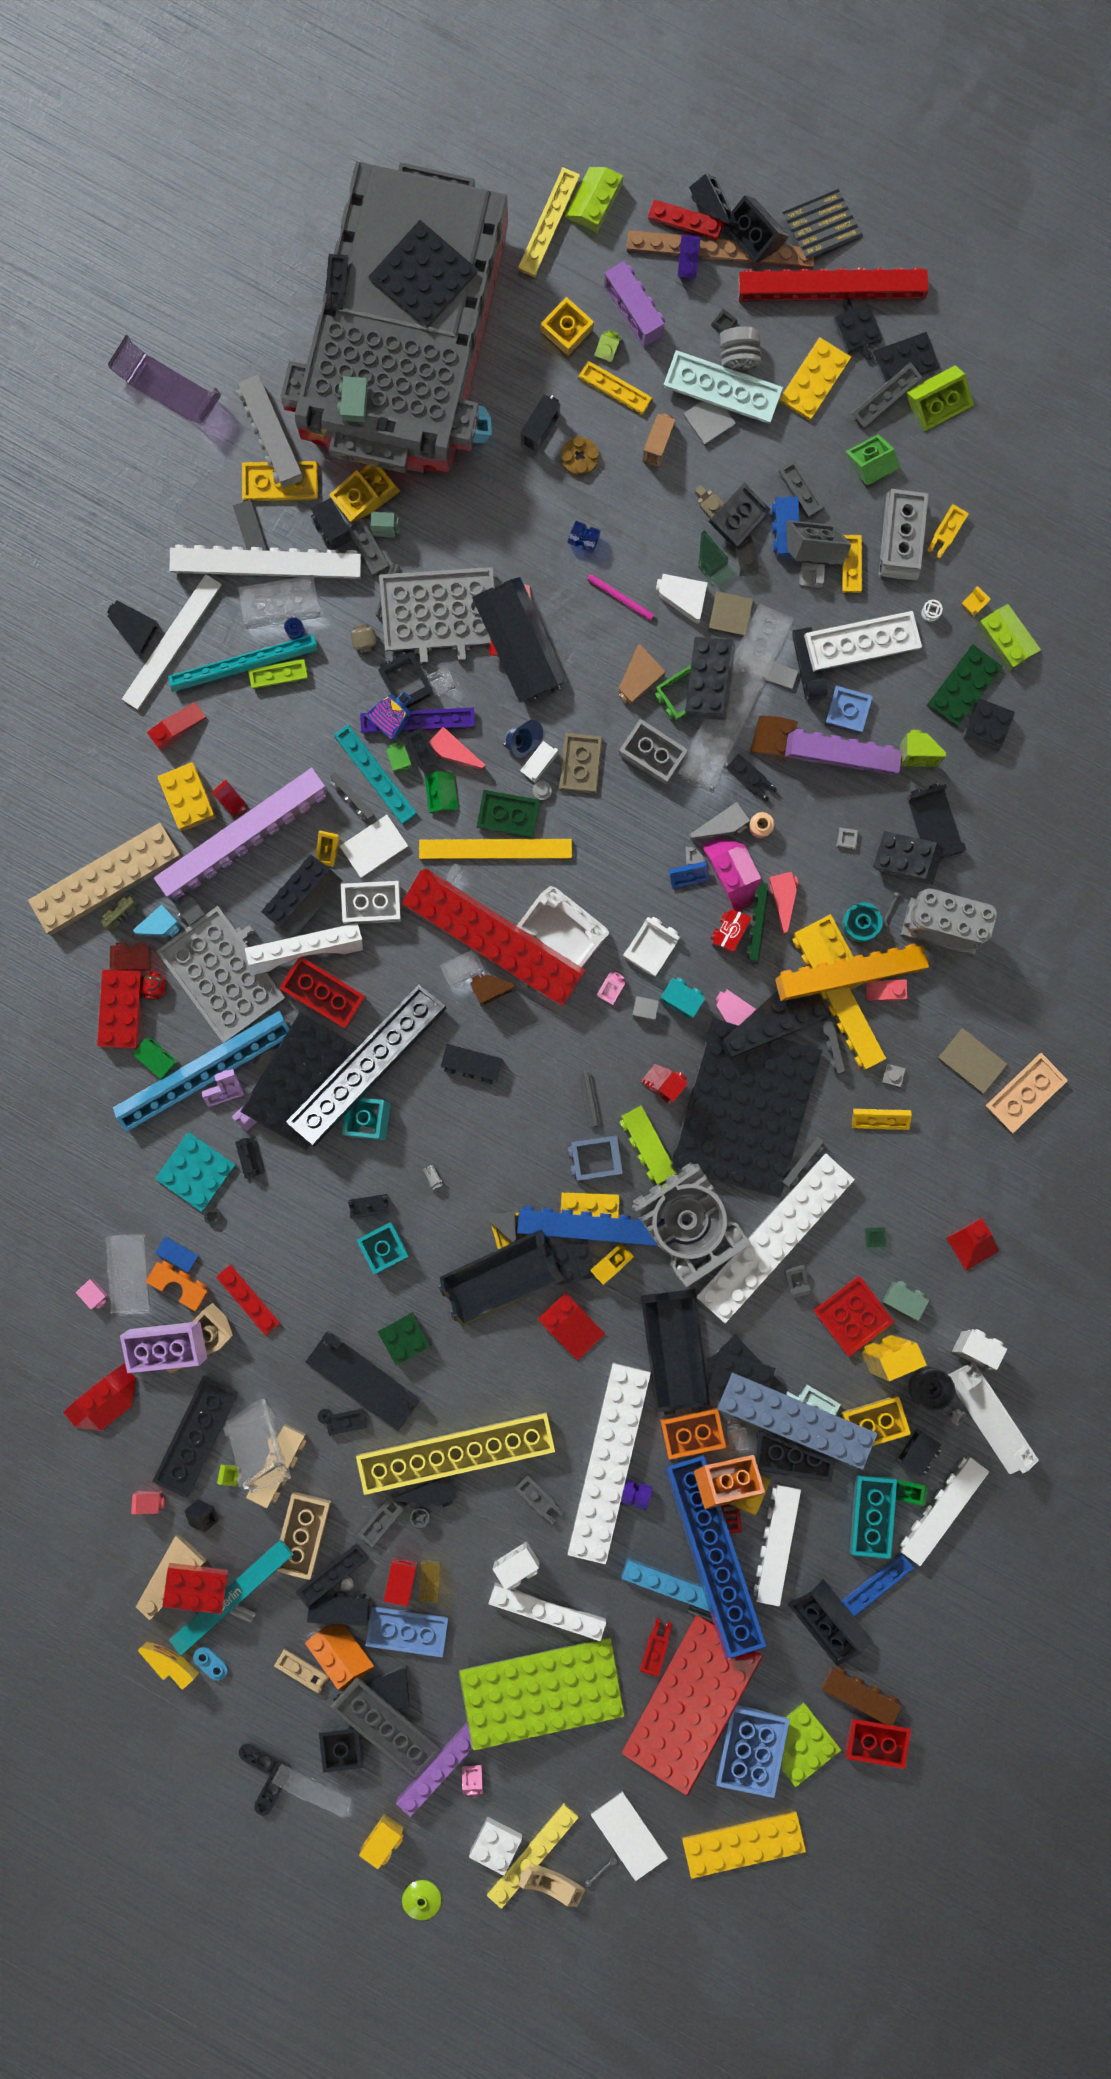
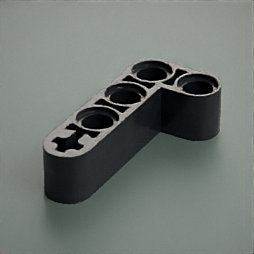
[792,627,828,702]

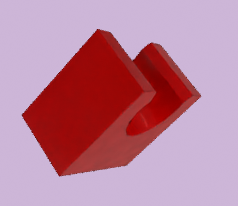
[384,1558,418,1606]

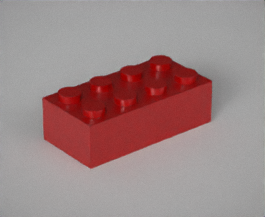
[279,957,366,1030]
[97,969,144,1050]

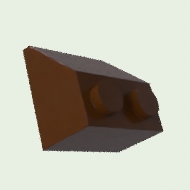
[750,716,798,762]
[470,974,515,1007]

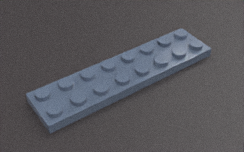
[717,1372,877,1470]

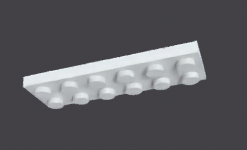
[804,611,922,672]

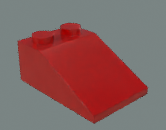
[538,1292,605,1361]

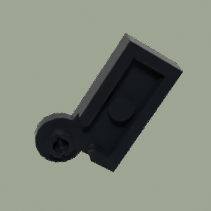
[318,1408,367,1436]

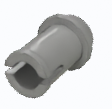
[423,1165,443,1191]

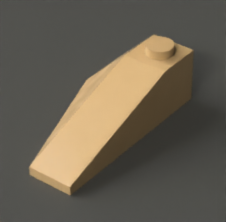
[166,1303,233,1374]

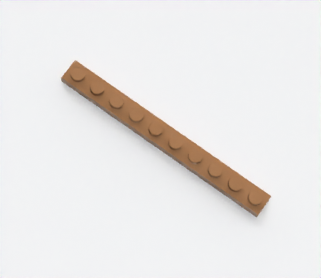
[627,230,814,269]

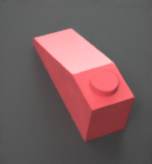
[429,727,486,771]
[768,872,799,935]

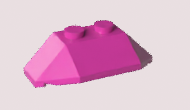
[701,837,761,912]

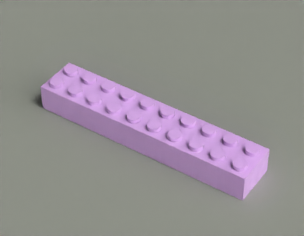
[154,768,328,901]

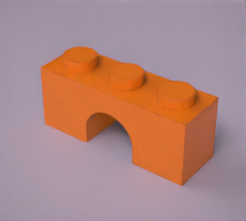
[145,1260,209,1311]

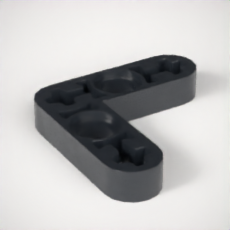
[239,1742,292,1816]

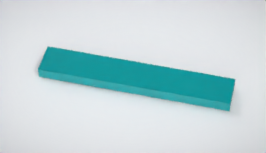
[333,724,417,826]

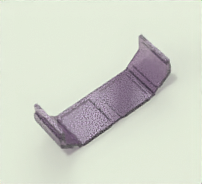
[108,335,221,424]

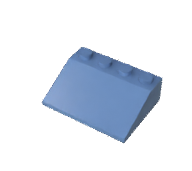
[715,1705,790,1798]

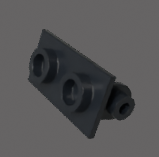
[235,1137,264,1179]

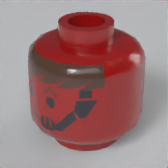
[141,971,167,1000]

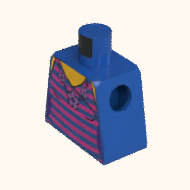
[365,692,412,739]

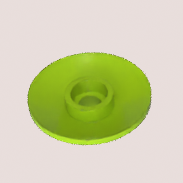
[402,1880,441,1920]

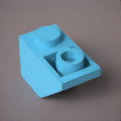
[473,406,492,444]

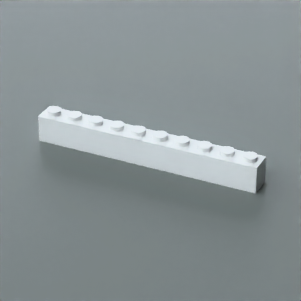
[169,545,361,579]

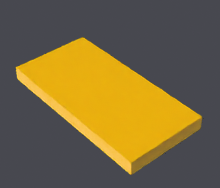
[242,461,318,501]

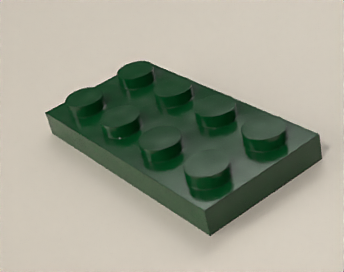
[927,644,1003,727]
[747,883,769,964]

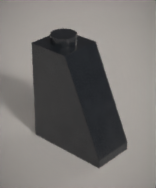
[107,600,159,658]

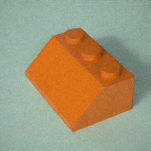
[305,1624,375,1692]

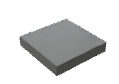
[683,401,736,446]

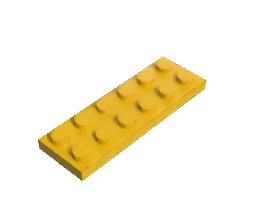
[682,1811,806,1879]

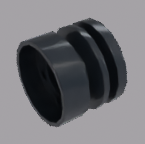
[908,1366,955,1411]

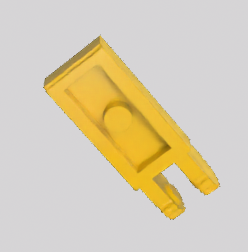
[926,504,969,558]

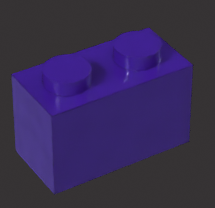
[677,235,700,278]

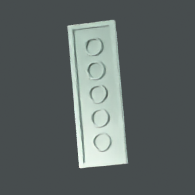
[663,350,783,424]

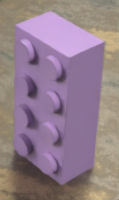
[120,1321,207,1373]

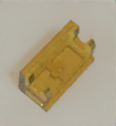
[419,1561,441,1603]

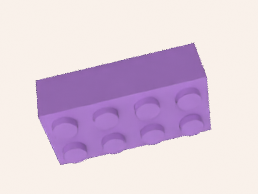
[604,261,665,348]

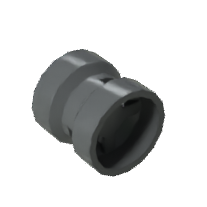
[410,1506,430,1528]

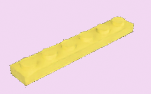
[518,167,580,277]
[487,1803,578,1909]

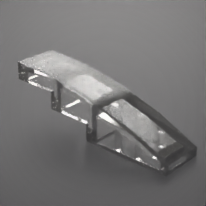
[272,1764,352,1818]

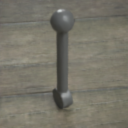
[882,892,901,929]
[585,1856,617,1888]

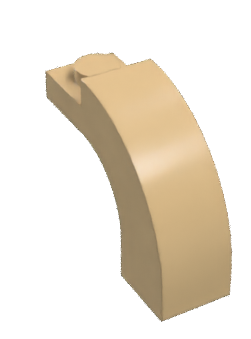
[518,1864,586,1907]

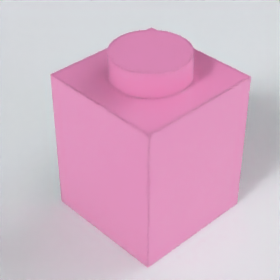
[76,1279,108,1310]

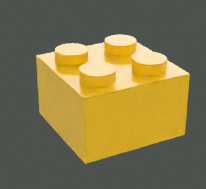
[541,297,594,356]
[359,1814,404,1869]

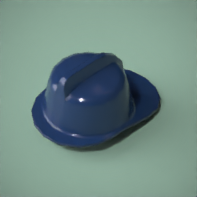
[503,720,543,758]

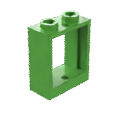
[654,665,691,722]

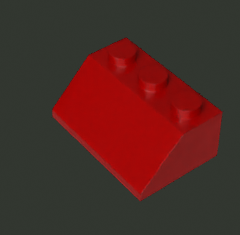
[844,1719,911,1769]

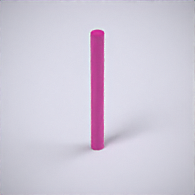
[587,574,654,621]

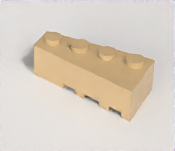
[246,1424,307,1508]

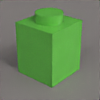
[386,742,412,774]

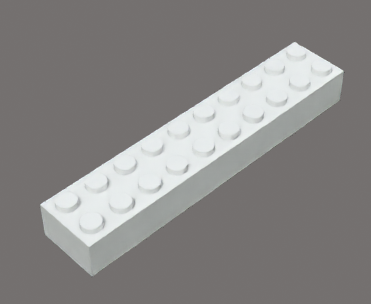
[696,1154,855,1323]
[568,1363,651,1564]

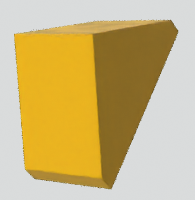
[315,830,340,867]

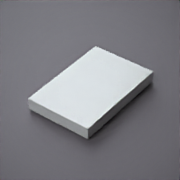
[340,815,408,878]

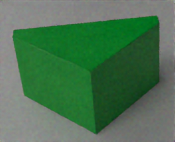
[896,1480,928,1506]

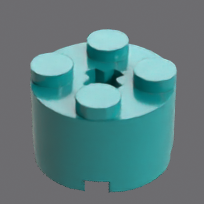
[842,902,883,943]

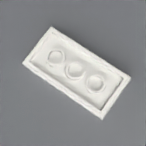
[591,1791,668,1881]

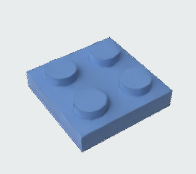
[825,686,873,733]

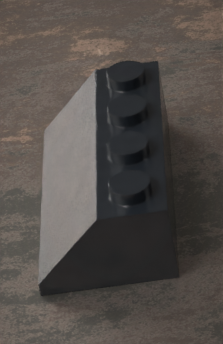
[788,1579,872,1666]

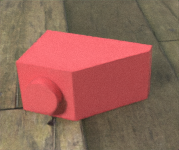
[866,980,907,1002]
[131,1491,165,1514]

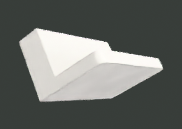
[520,741,558,783]

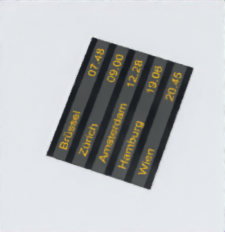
[782,189,863,259]

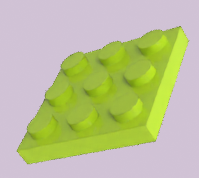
[780,1702,841,1787]

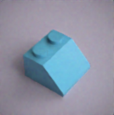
[133,904,182,939]

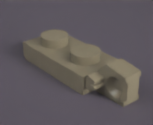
[694,485,724,519]

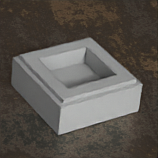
[836,828,859,850]

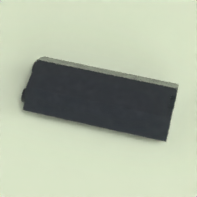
[472,577,567,703]
[439,1229,565,1327]
[641,1289,710,1415]

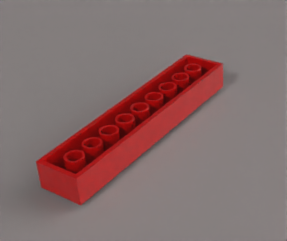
[402,868,587,1006]

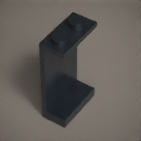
[907,783,966,859]

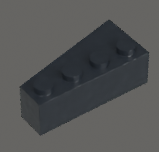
[754,1430,834,1482]

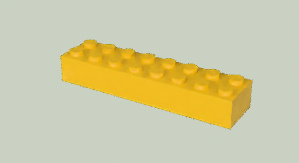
[861,1335,927,1381]

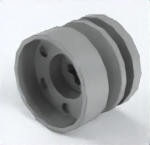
[720,326,761,371]

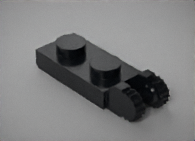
[325,254,349,310]
[726,753,777,802]

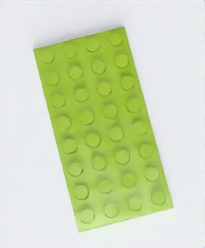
[459,1638,624,1750]

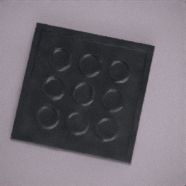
[368,220,478,329]

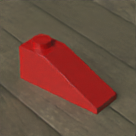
[146,702,207,751]
[211,779,248,818]

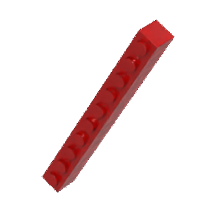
[738,267,928,301]

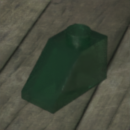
[698,530,729,578]

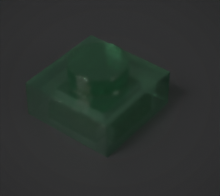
[865,1227,886,1248]

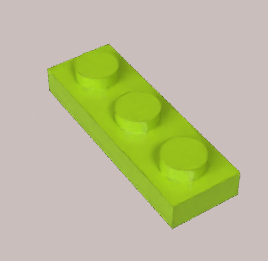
[248,659,308,689]

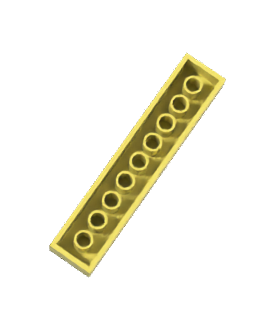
[356,1412,555,1495]

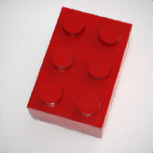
[162,1563,228,1614]

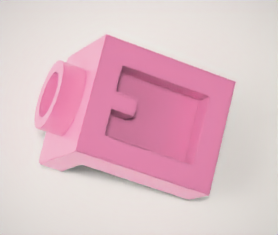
[597,971,627,1005]
[462,1765,483,1797]

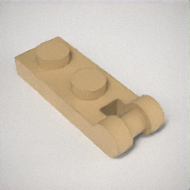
[274,1648,330,1694]

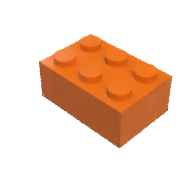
[660,1408,726,1460]
[694,1455,765,1509]

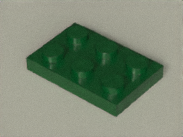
[477,790,540,838]

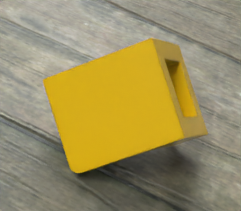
[961,586,991,618]

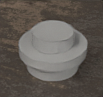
[533,781,552,800]

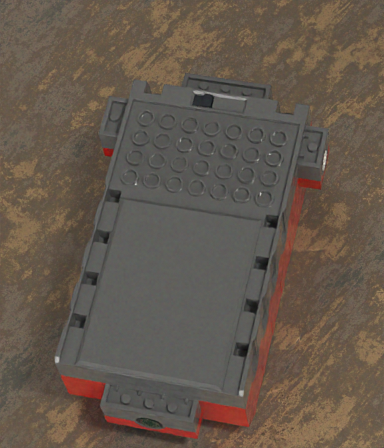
[280,161,508,473]

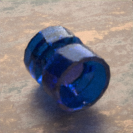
[567,520,601,553]

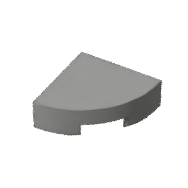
[685,846,705,865]

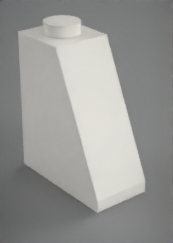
[656,574,707,624]

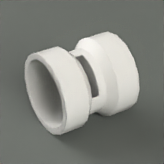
[921,600,943,623]

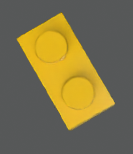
[590,1243,634,1285]

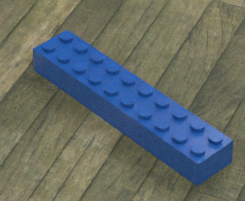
[664,1456,766,1660]

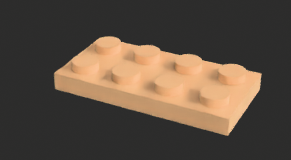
[985,1053,1068,1133]

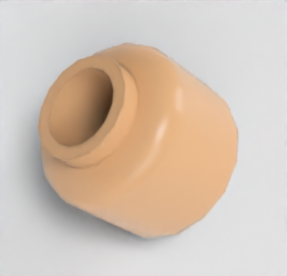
[749,812,775,839]

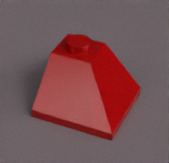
[946,1218,999,1271]

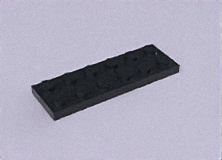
[152,1375,239,1498]

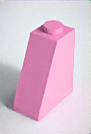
[715,990,756,1025]

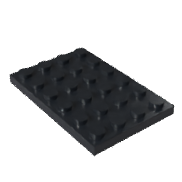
[240,1012,358,1150]

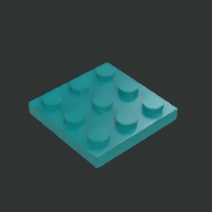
[155,1132,236,1212]

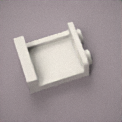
[623,917,680,977]

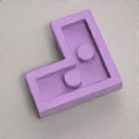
[201,1069,244,1107]

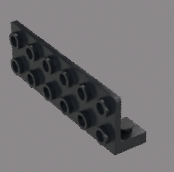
[306,1331,421,1431]

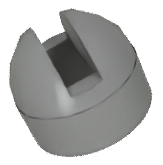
[949,1409,966,1426]
[339,1577,354,1592]

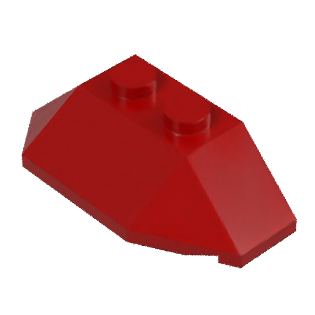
[63,1363,136,1431]

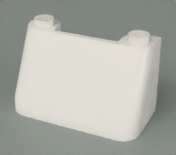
[517,886,609,967]

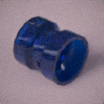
[284,617,305,640]

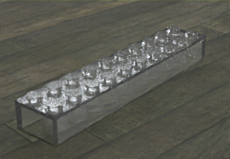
[678,603,794,793]

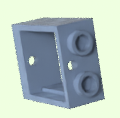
[568,1136,623,1181]

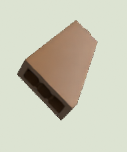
[642,414,675,467]
[618,644,665,706]

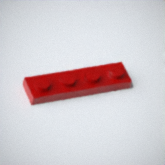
[647,199,725,240]
[216,1264,281,1336]

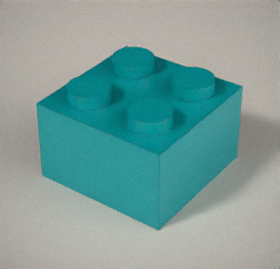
[659,977,705,1021]
[342,1098,391,1141]
[356,1222,410,1274]

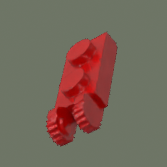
[639,1618,672,1677]

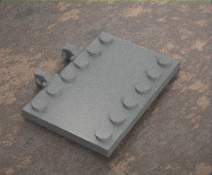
[379,567,494,664]
[156,906,286,1043]

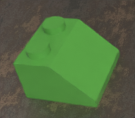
[845,434,900,485]

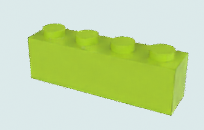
[620,1105,678,1185]

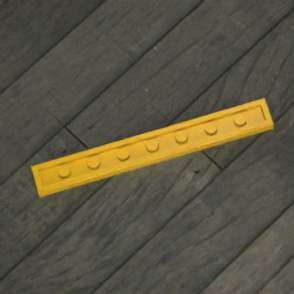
[419,839,572,859]

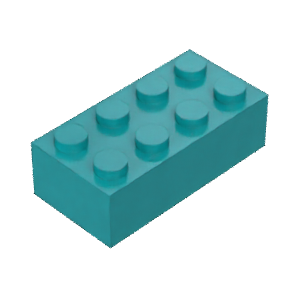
[849,1474,897,1559]

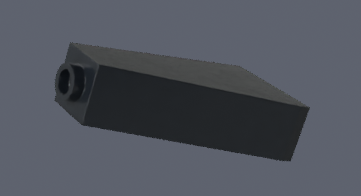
[334,1665,410,1709]

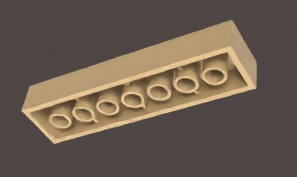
[28,823,182,935]

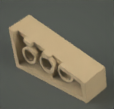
[136,1533,207,1621]

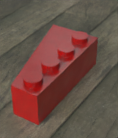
[640,1064,688,1105]

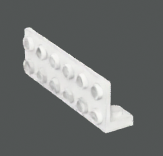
[948,1362,1039,1474]

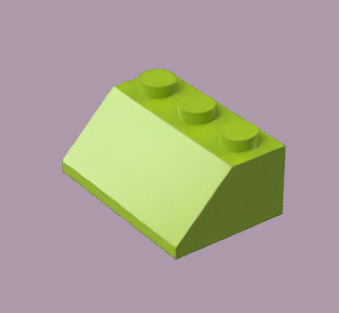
[564,167,623,233]
[906,365,974,431]
[977,604,1041,672]
[900,730,946,767]

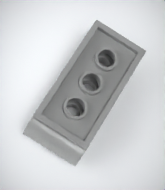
[879,489,929,581]

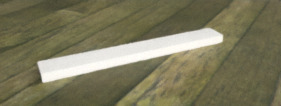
[122,574,222,710]

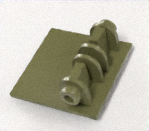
[100,894,138,931]

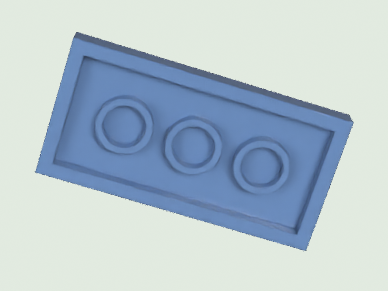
[365,1606,449,1658]

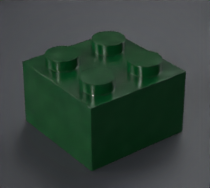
[377,1312,431,1365]

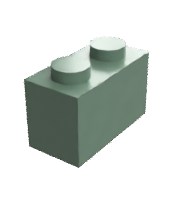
[337,376,368,422]
[882,1280,929,1321]

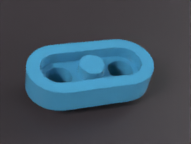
[193,1646,228,1681]

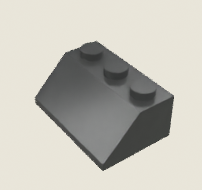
[786,520,851,565]

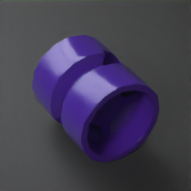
[620,1480,652,1511]

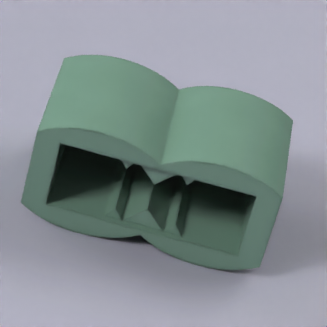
[371,512,400,538]

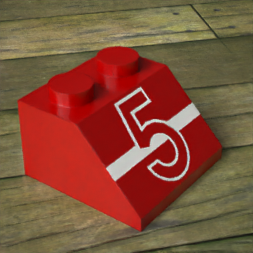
[710,909,752,955]

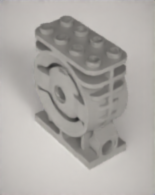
[900,888,997,955]
[632,1163,751,1287]

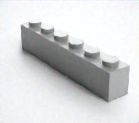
[237,374,303,489]

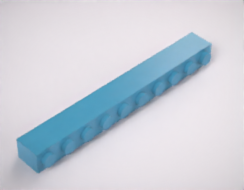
[113,1011,290,1132]

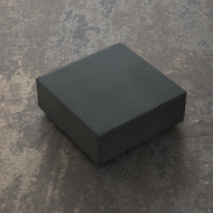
[711,309,738,333]

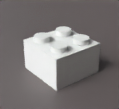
[469,1817,522,1875]

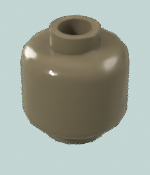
[350,624,377,653]

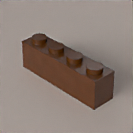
[820,1666,902,1725]

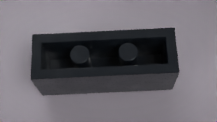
[441,1044,503,1084]

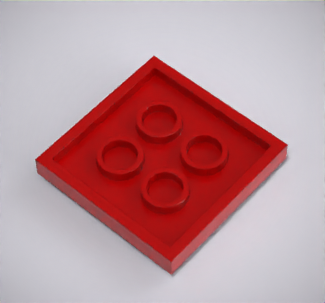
[813,1275,894,1357]

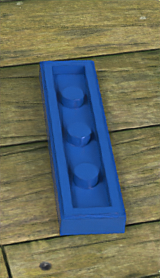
[842,1552,915,1617]

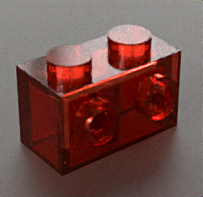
[110,942,151,971]

